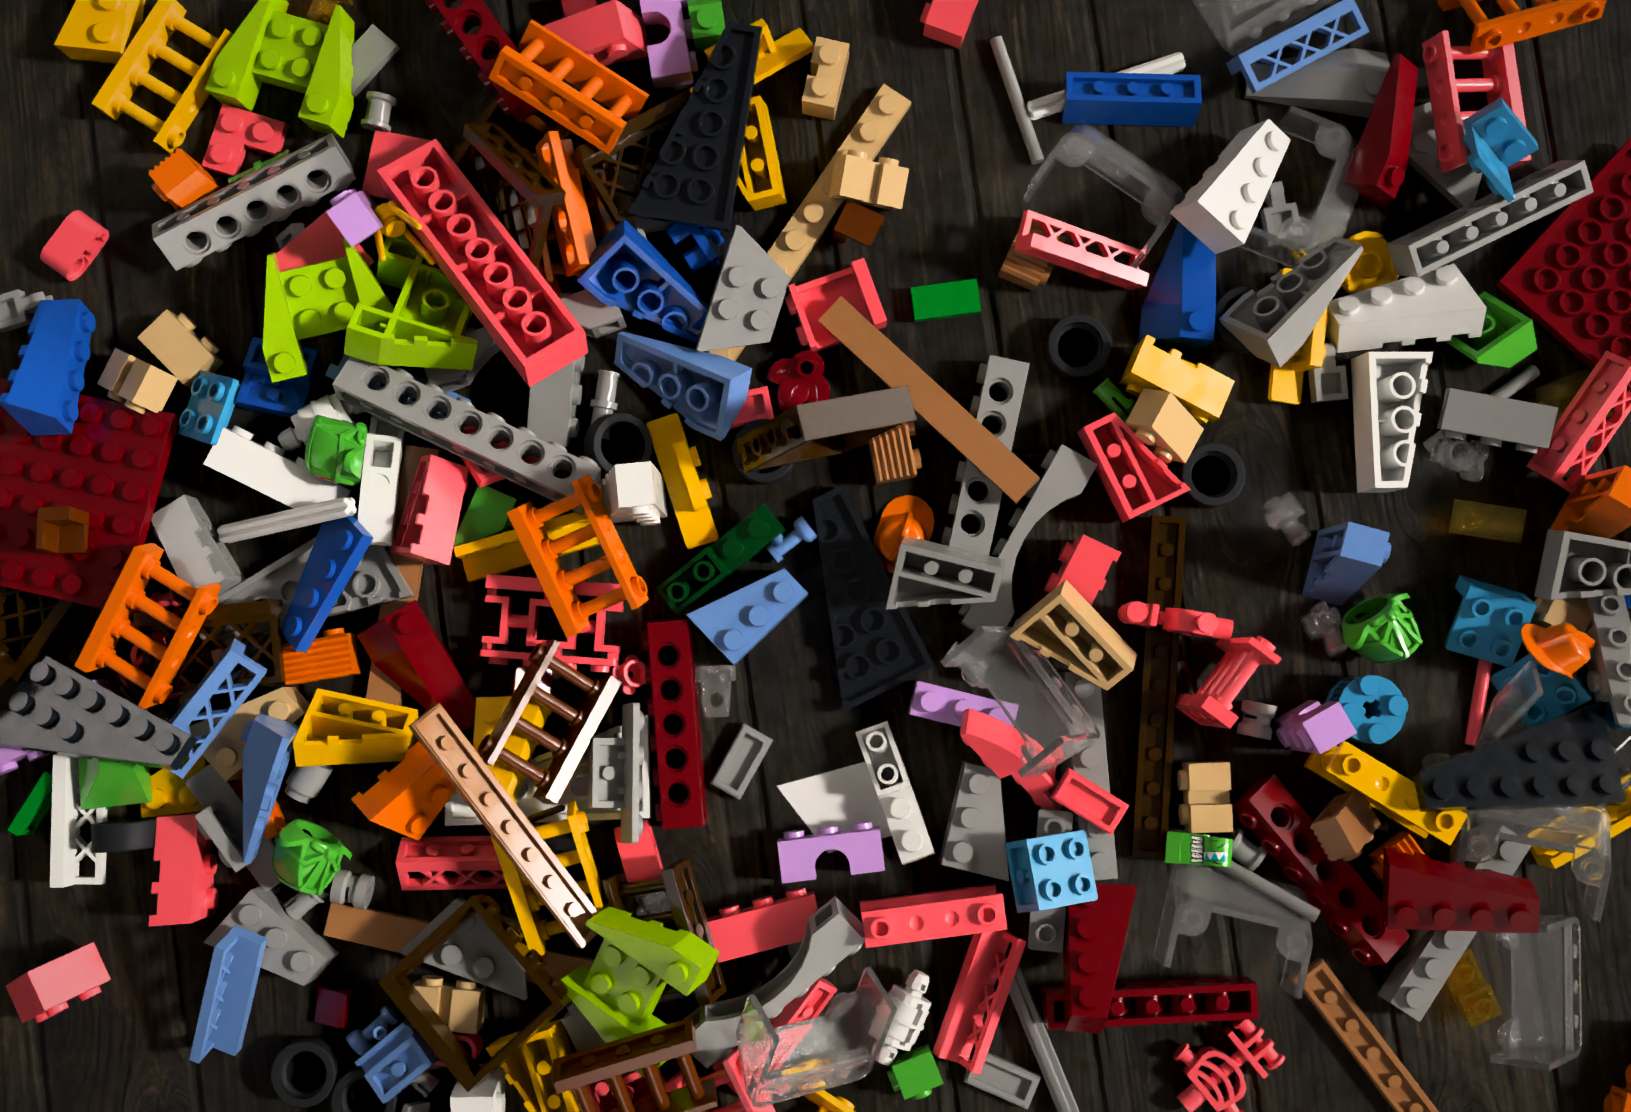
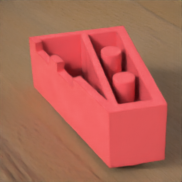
[533,0,649,73]
[920,0,979,49]
[1078,412,1191,523]
[390,454,469,565]
[1044,534,1122,606]
[149,812,219,927]

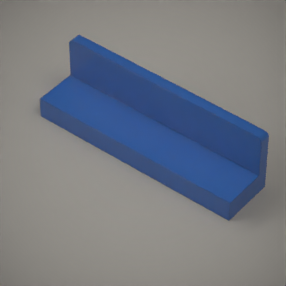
[1062,72,1202,127]

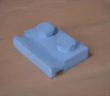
[355,1020,439,1104]

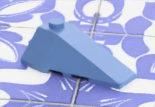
[614,332,752,441]

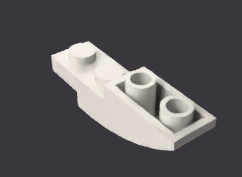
[358,415,406,546]
[855,721,935,865]

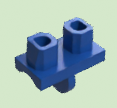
[665,223,724,272]

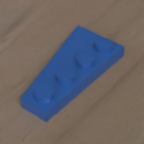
[281,516,374,653]

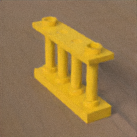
[91,0,233,154]
[1303,740,1468,846]
[491,800,609,955]

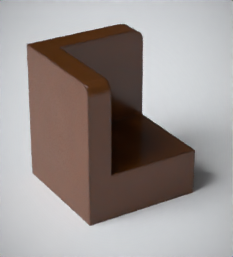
[833,200,885,247]
[36,506,89,555]

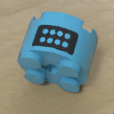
[1326,675,1409,744]

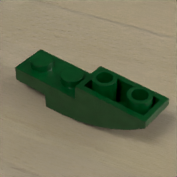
[656,504,786,615]

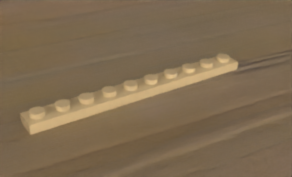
[705,84,911,361]

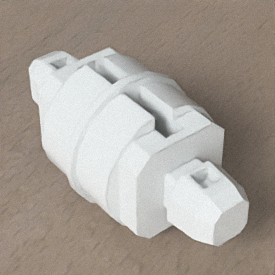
[278,393,365,451]
[872,969,932,1066]

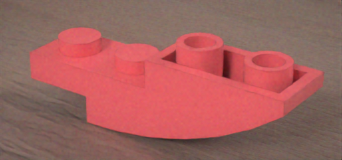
[960,708,1062,811]

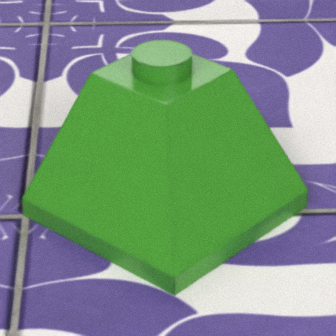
[1445,291,1537,368]
[78,758,152,810]

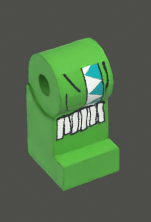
[1165,831,1233,867]

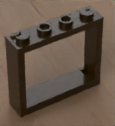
[737,385,917,473]
[378,894,572,1092]

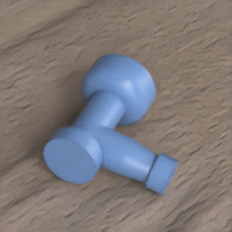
[766,516,818,563]
[346,1005,400,1056]

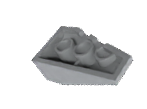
[1244,48,1390,118]
[1219,236,1363,368]

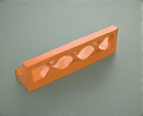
[535,131,597,277]

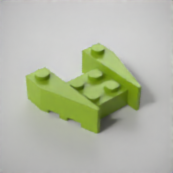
[205,0,354,139]
[344,235,479,370]
[262,237,395,383]
[561,906,720,1077]

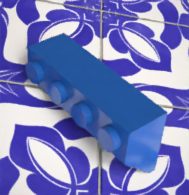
[0,299,96,436]

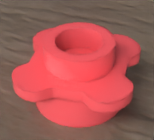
[612,655,646,695]

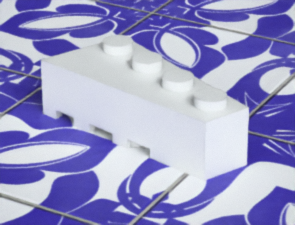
[1351,352,1433,493]

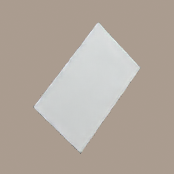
[776,762,892,853]

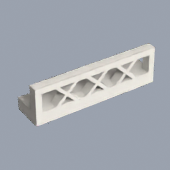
[50,755,108,888]

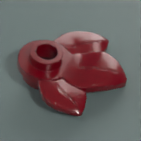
[766,350,830,411]

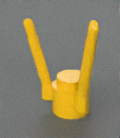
[374,200,435,265]

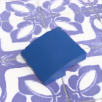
[235,337,319,418]

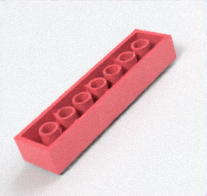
[377,139,588,388]

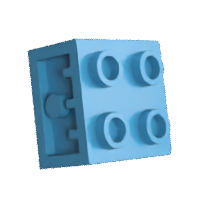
[1463,97,1539,203]
[177,370,241,446]
[1444,575,1537,667]
[1490,653,1593,730]
[1005,830,1098,913]

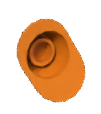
[873,495,935,573]
[1520,622,1596,679]

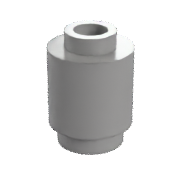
[284,765,333,804]

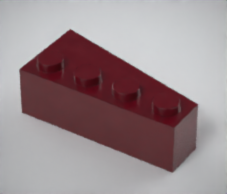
[1382,845,1540,934]
[1063,883,1137,1034]

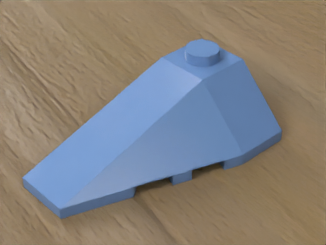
[241,713,300,864]

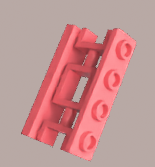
[480,574,624,673]

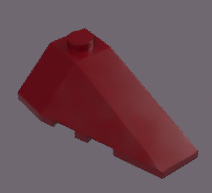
[1343,53,1418,208]
[357,600,476,732]

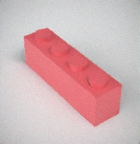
[705,887,818,963]

